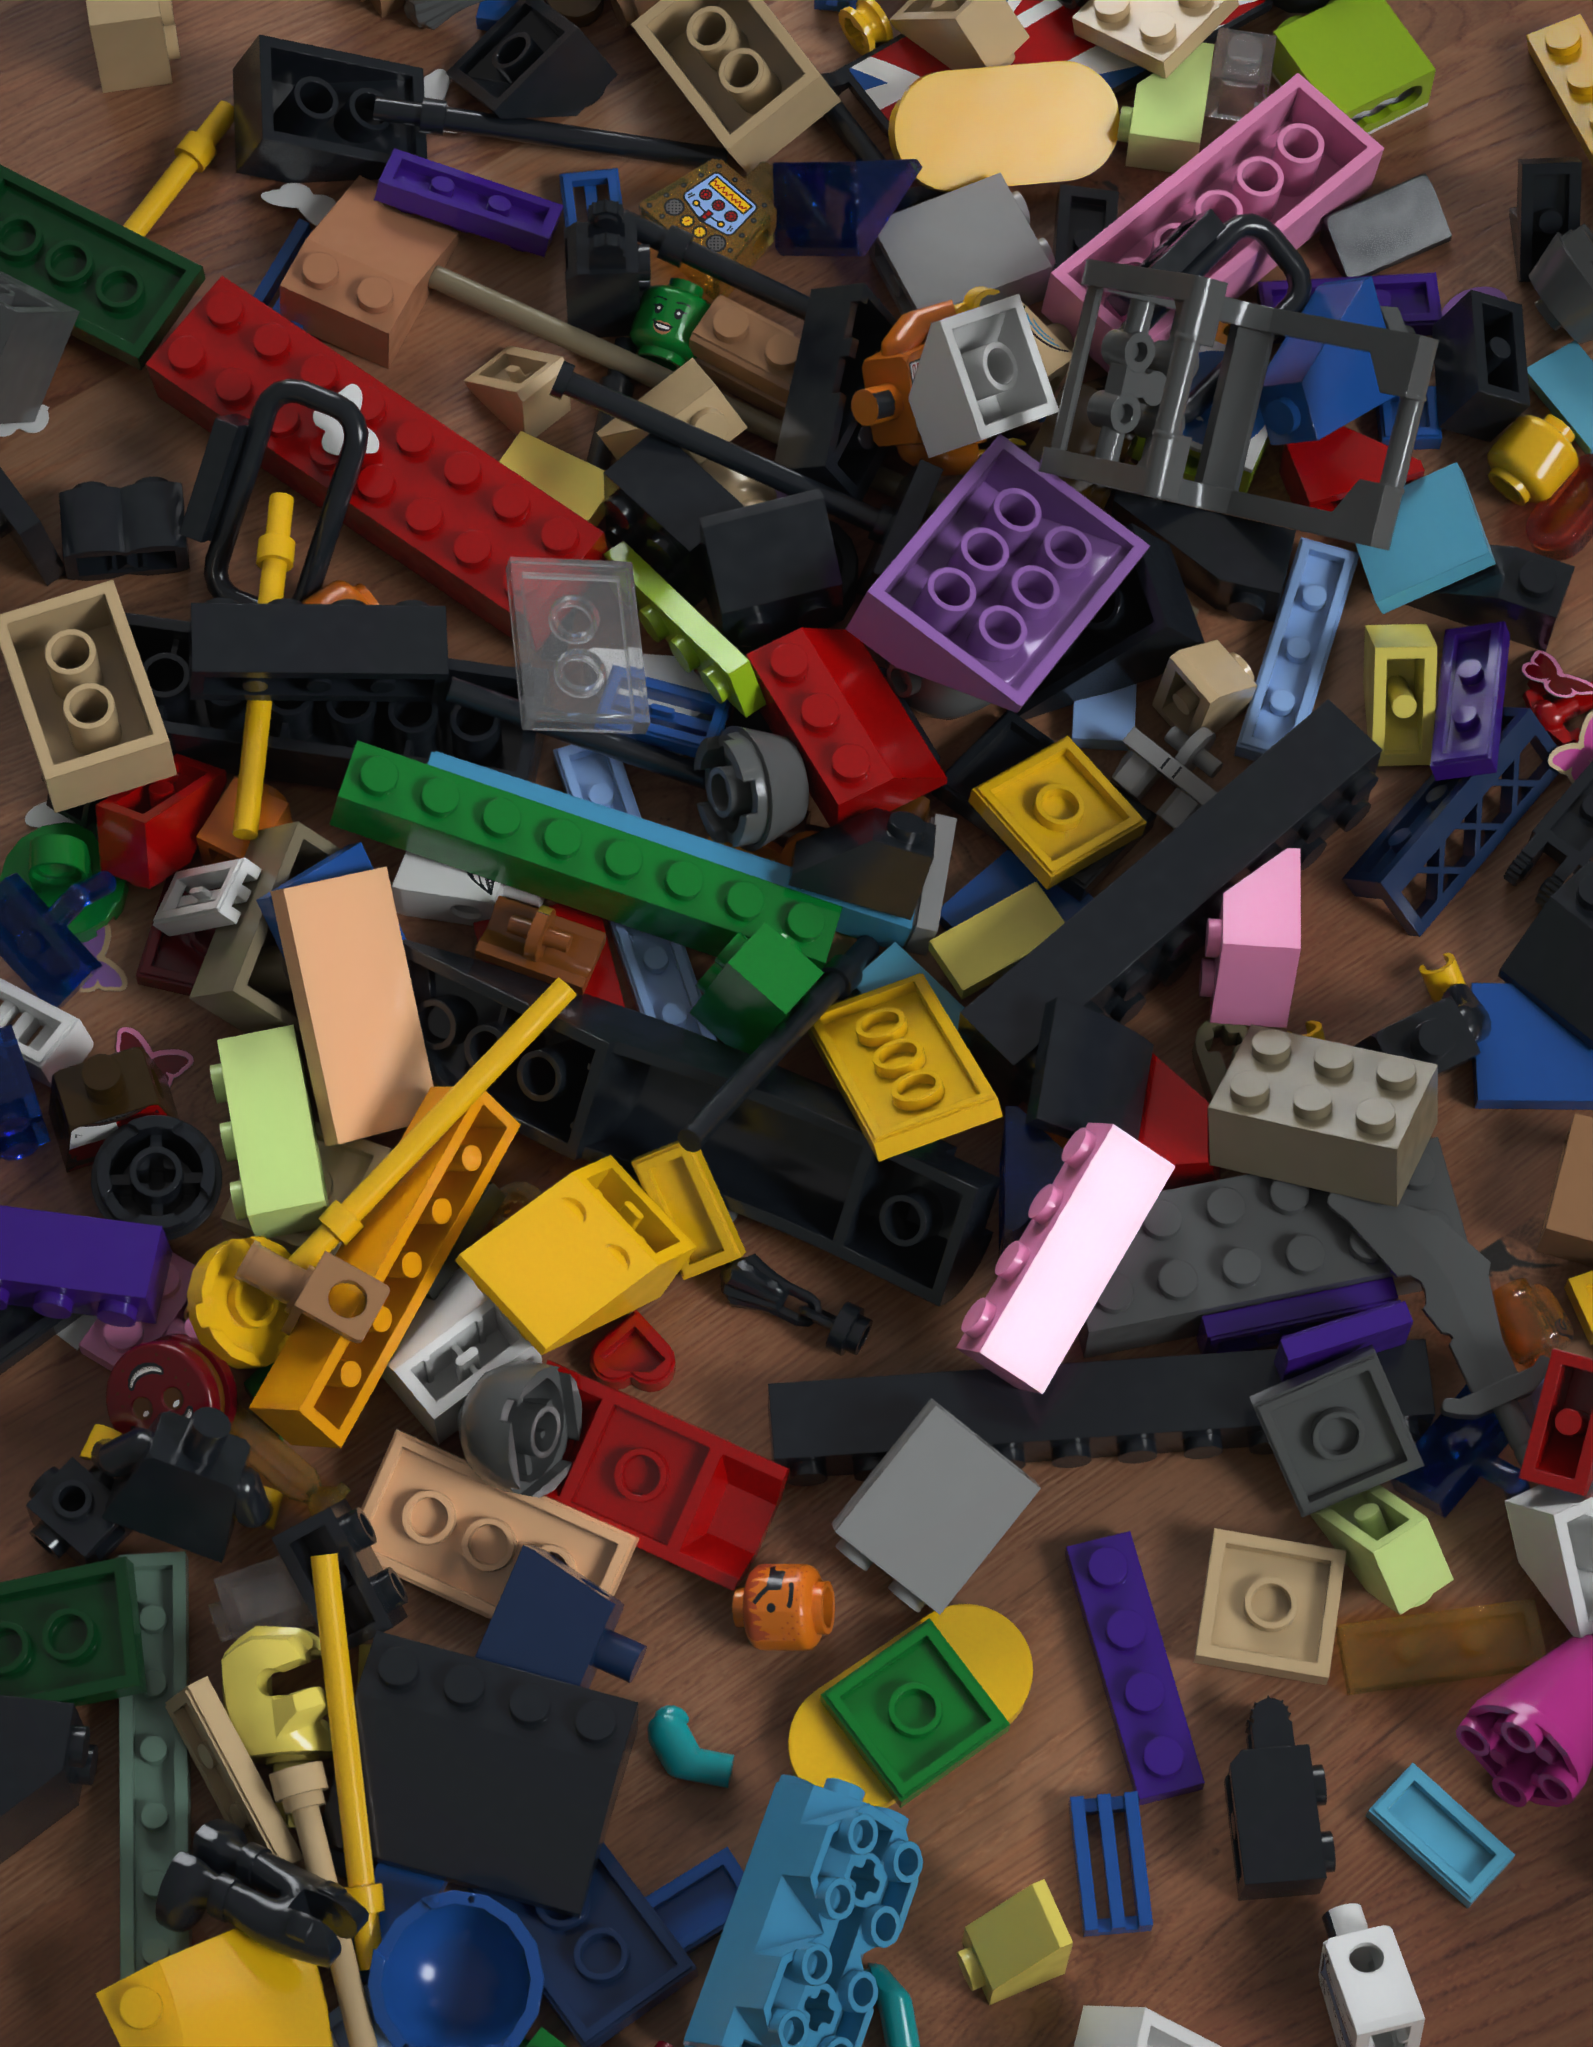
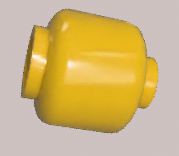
[1487,414,1578,506]

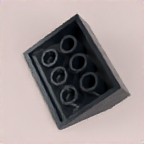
[322,1630,638,1918]

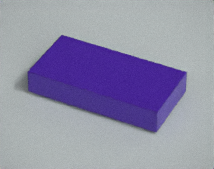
[1274,1300,1413,1382]

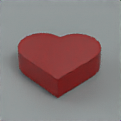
[590,1310,676,1392]

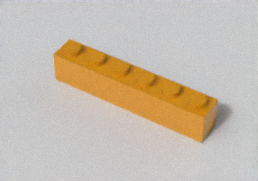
[249,1086,521,1448]

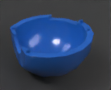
[367,1890,545,2047]

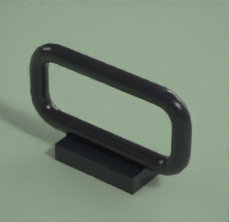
[1106,209,1312,424]
[179,378,369,604]

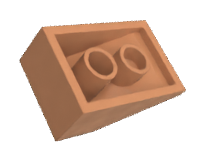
[280,175,464,369]

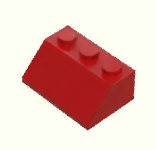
[746,627,947,827]

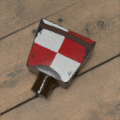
[48,1047,179,1172]

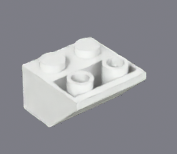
[382,1267,542,1445]

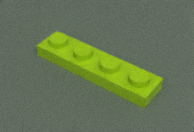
[604,541,766,718]

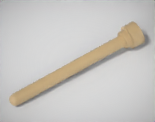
[269,1761,378,2047]

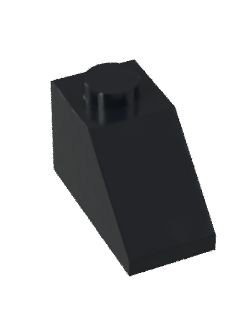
[788,808,936,920]

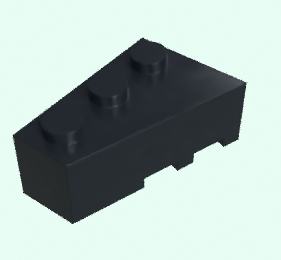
[774,283,897,501]

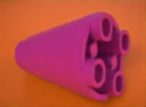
[1456,1634,1593,1807]

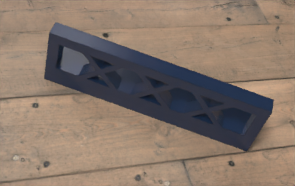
[1342,707,1559,937]

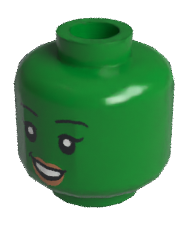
[630,278,711,372]

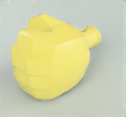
[221,1626,333,1828]

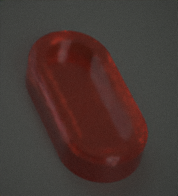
[1526,454,1593,561]

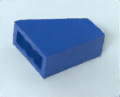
[1259,276,1395,446]

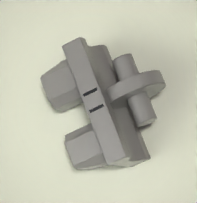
[1111,726,1223,830]

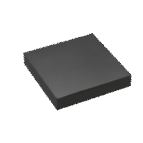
[1249,1344,1424,1518]

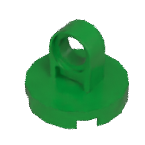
[0,822,129,946]

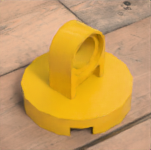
[184,1236,302,1369]

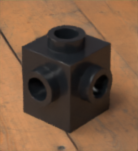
[26,1457,133,1566]

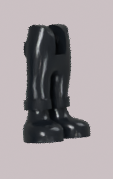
[155,1819,369,1968]

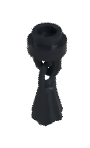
[719,1254,873,1356]

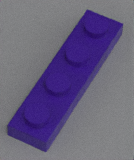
[1065,1531,1205,1806]

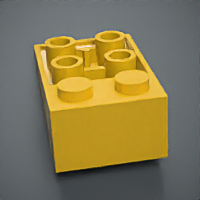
[455,1155,697,1355]

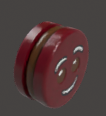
[106,1334,238,1434]

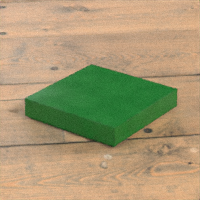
[820,1618,1010,1808]

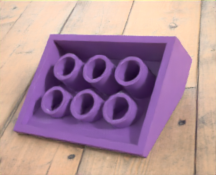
[846,434,1150,713]

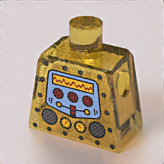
[639,159,785,300]

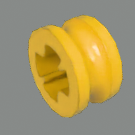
[838,0,893,55]

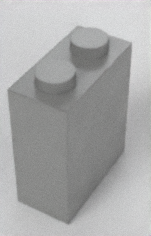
[869,172,1056,315]
[832,1398,1041,1615]

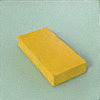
[631,1140,746,1280]

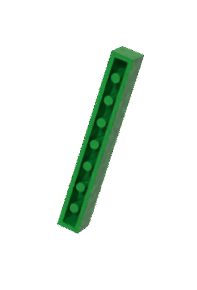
[329,740,843,970]

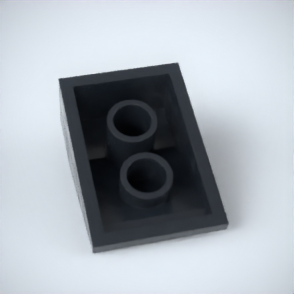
[233,34,427,183]
[1016,523,1205,720]

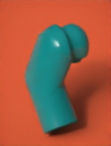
[647,1705,735,1788]
[864,1963,921,2047]

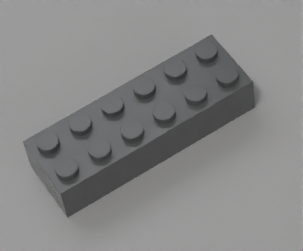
[1078,1137,1468,1359]

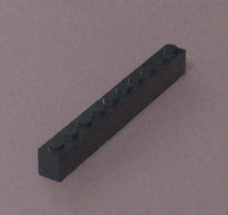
[768,1339,1435,1486]

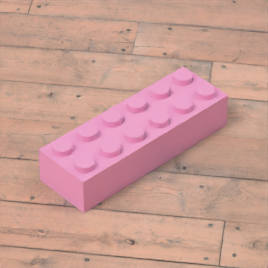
[1041,73,1384,372]

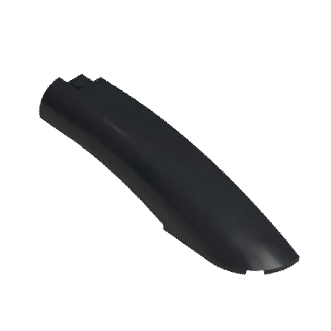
[403,939,1001,1307]

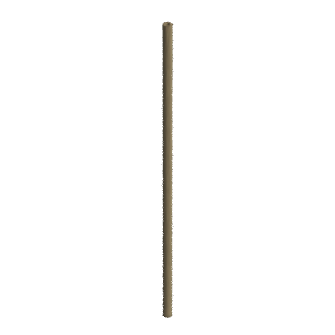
[428,265,1199,618]

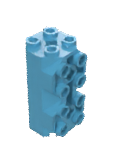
[683,1775,923,2047]

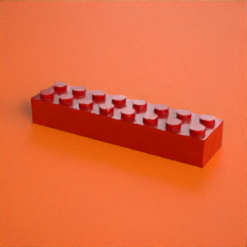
[145,275,609,655]

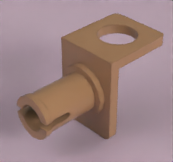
[234,1240,390,1343]

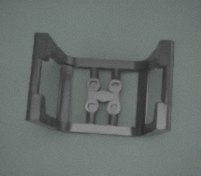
[1038,259,1439,550]

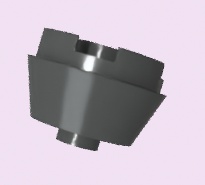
[1529,224,1593,344]
[694,726,809,851]

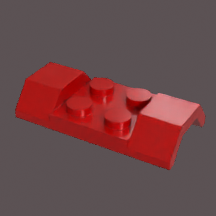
[546,1360,790,1591]

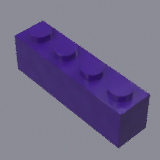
[0,1205,173,1327]

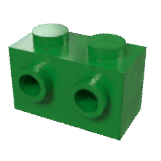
[689,921,824,1054]

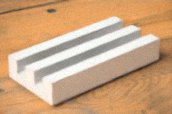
[153,857,262,937]

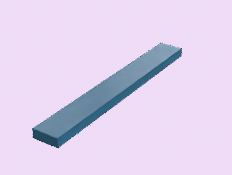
[428,751,915,948]

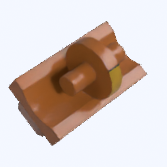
[475,896,606,995]

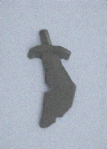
[1326,1193,1550,1467]

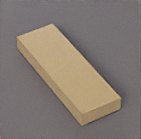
[165,1676,303,1864]

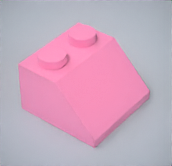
[1199,848,1301,1028]

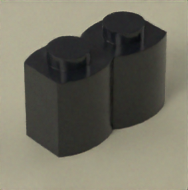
[59,476,190,581]

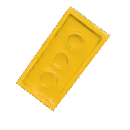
[808,973,1003,1162]

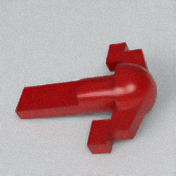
[1522,679,1593,746]

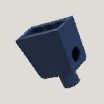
[475,1545,647,1689]

